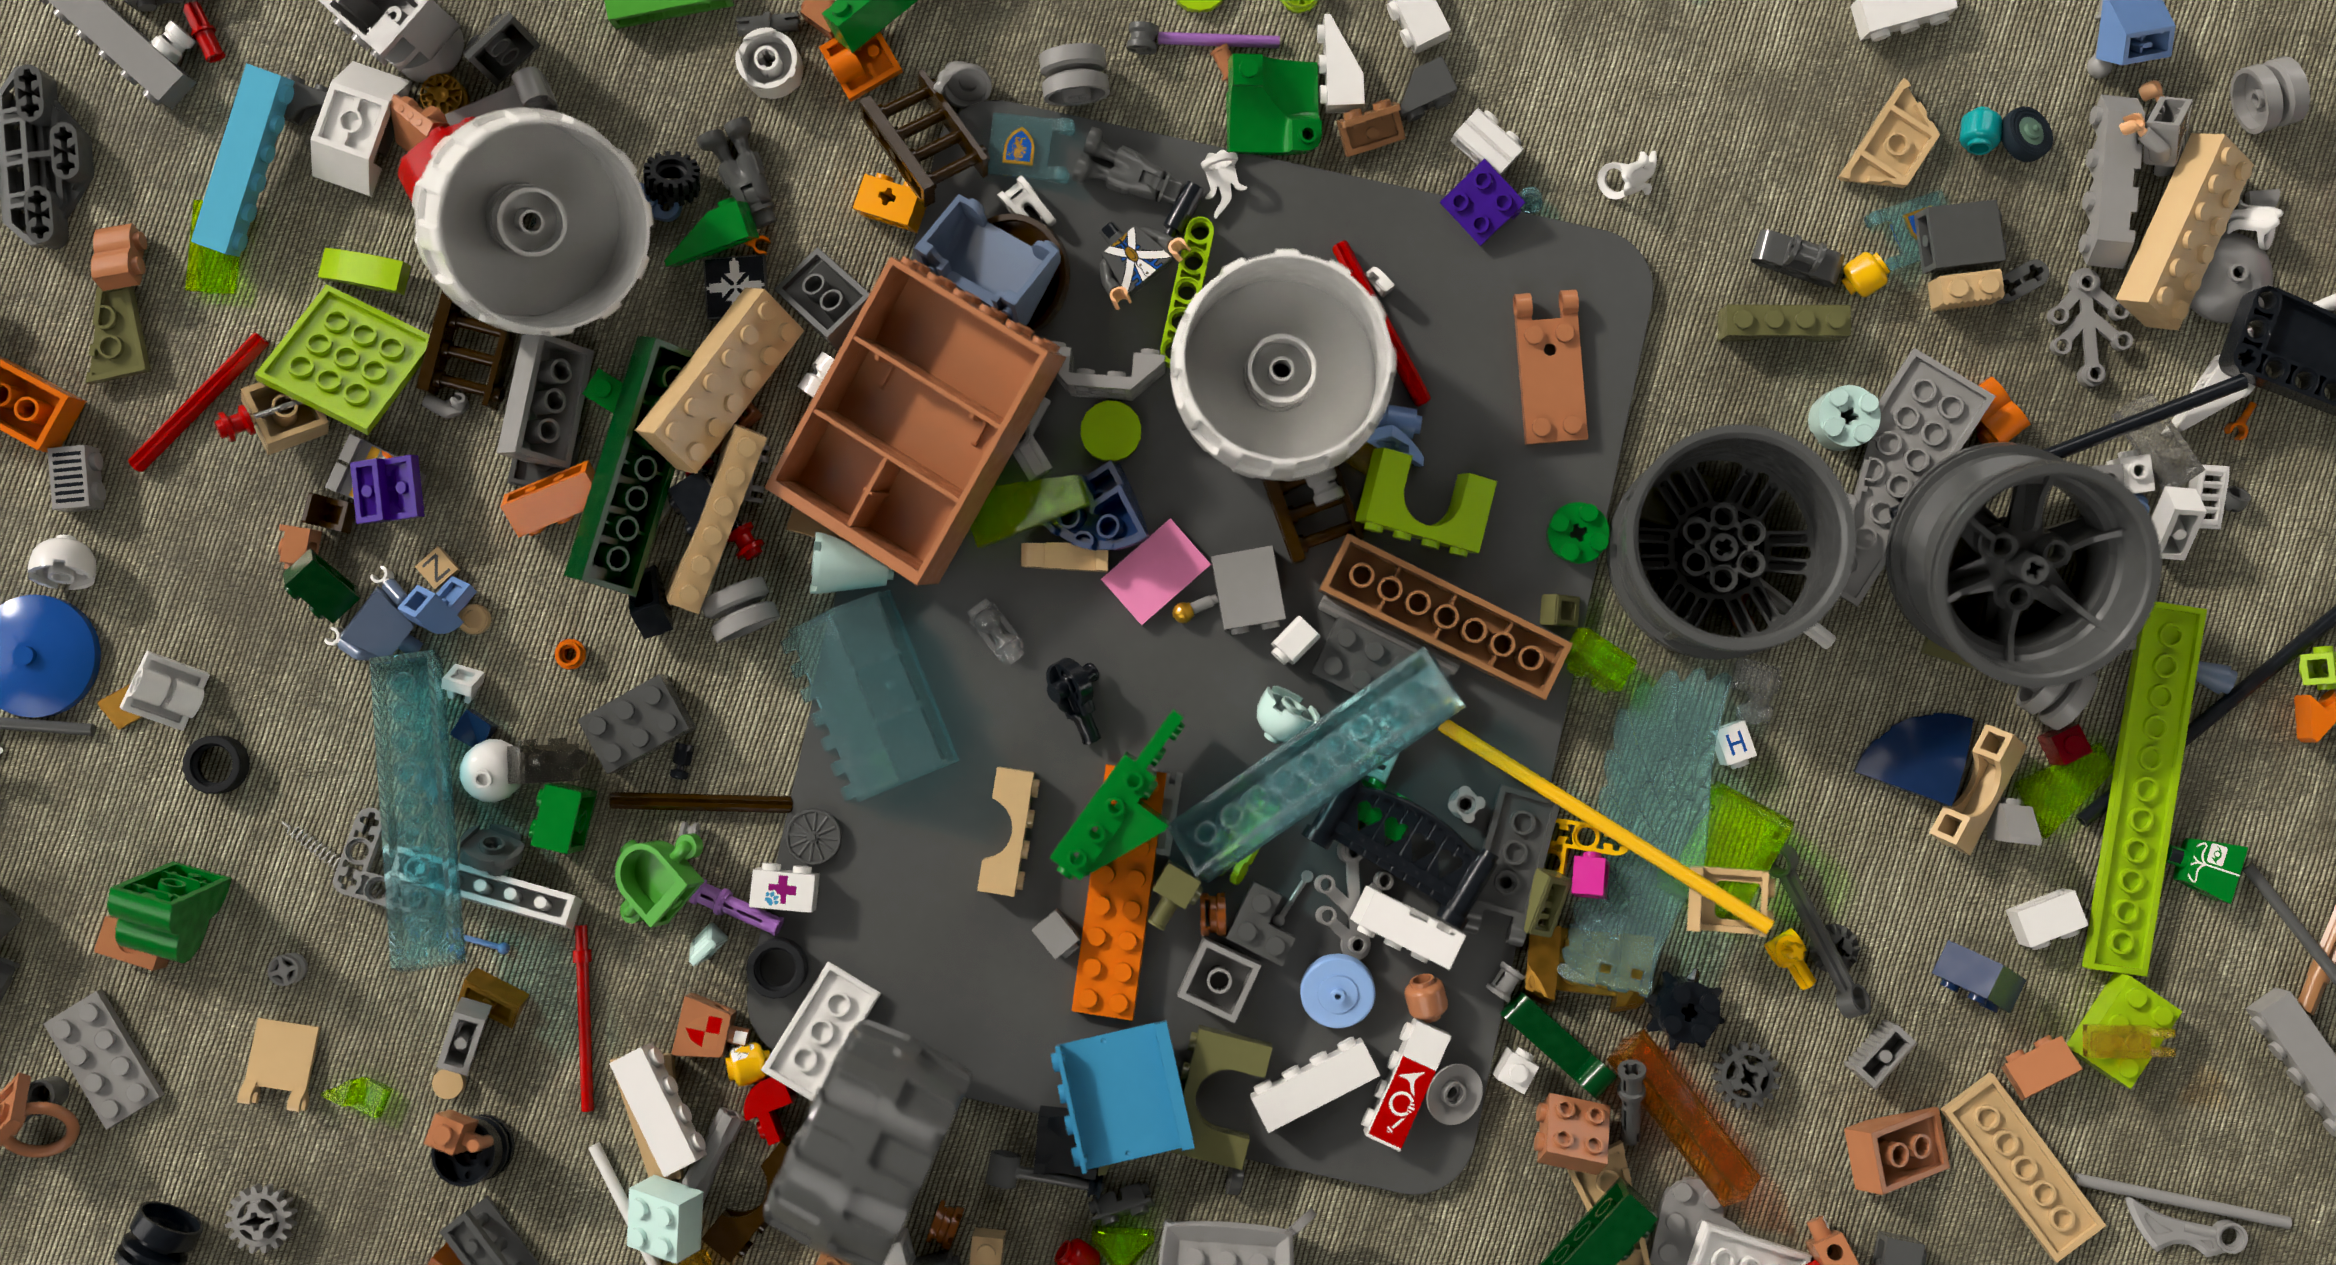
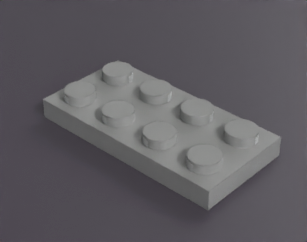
[43,990,165,1130]

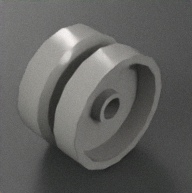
[1039,43,1110,106]
[2230,56,2310,135]
[701,576,781,643]
[2016,673,2098,730]

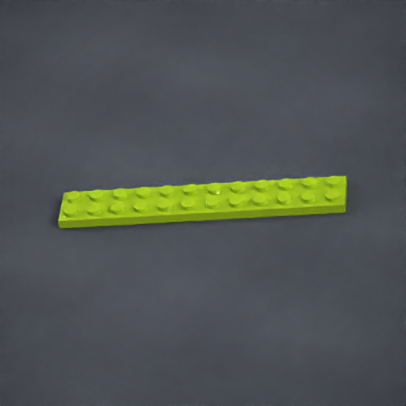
[2082,601,2207,977]

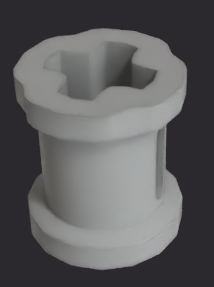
[1486,961,1526,1003]

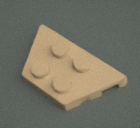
[1837,78,1940,188]

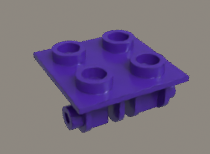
[1440,158,1526,246]

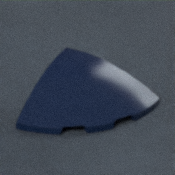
[1031,460,1150,551]
[1853,713,1973,806]

